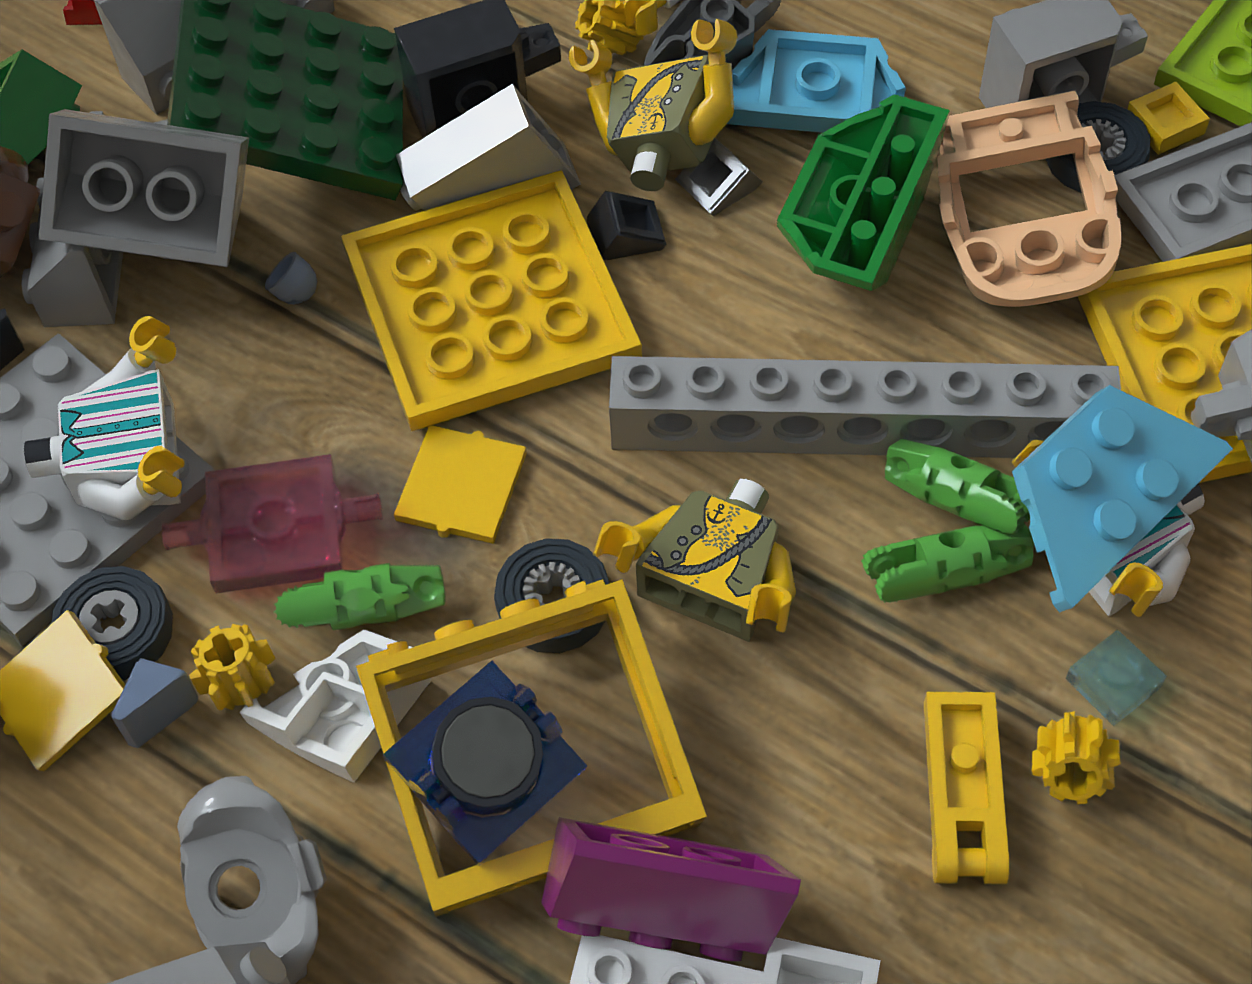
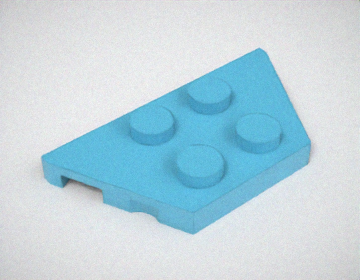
[727,29,906,133]
[1012,385,1233,613]

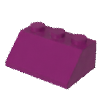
[542,817,801,961]

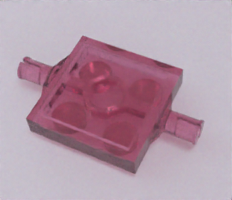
[162,454,383,594]

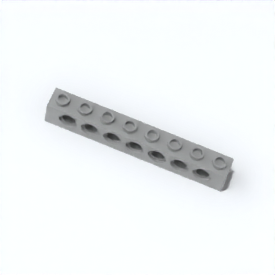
[609,356,1121,458]

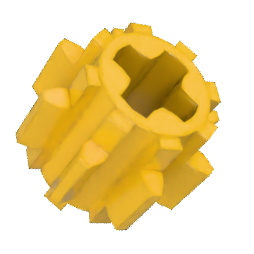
[575,0,644,55]
[189,624,276,711]
[1032,711,1121,805]

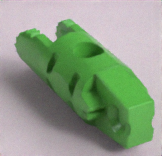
[885,439,1030,535]
[861,523,1034,603]
[273,563,446,631]

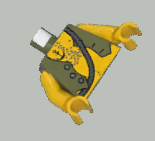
[569,19,738,191]
[593,479,796,642]

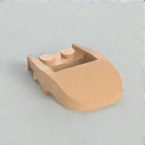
[937,91,1121,307]

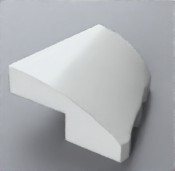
[240,630,431,782]

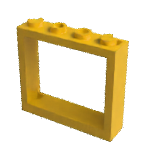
[356,579,707,917]

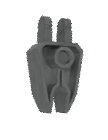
[644,0,781,70]

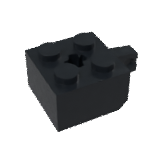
[394,0,561,138]

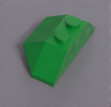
[777,94,950,291]

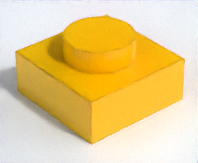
[1127,82,1210,155]

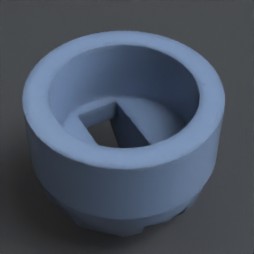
[265,252,318,304]

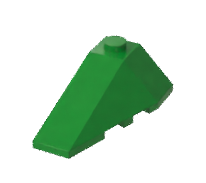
[0,49,82,165]

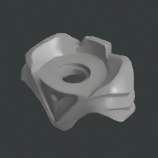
[177,776,327,984]

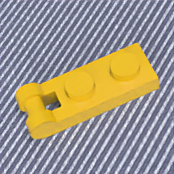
[924,692,1009,884]

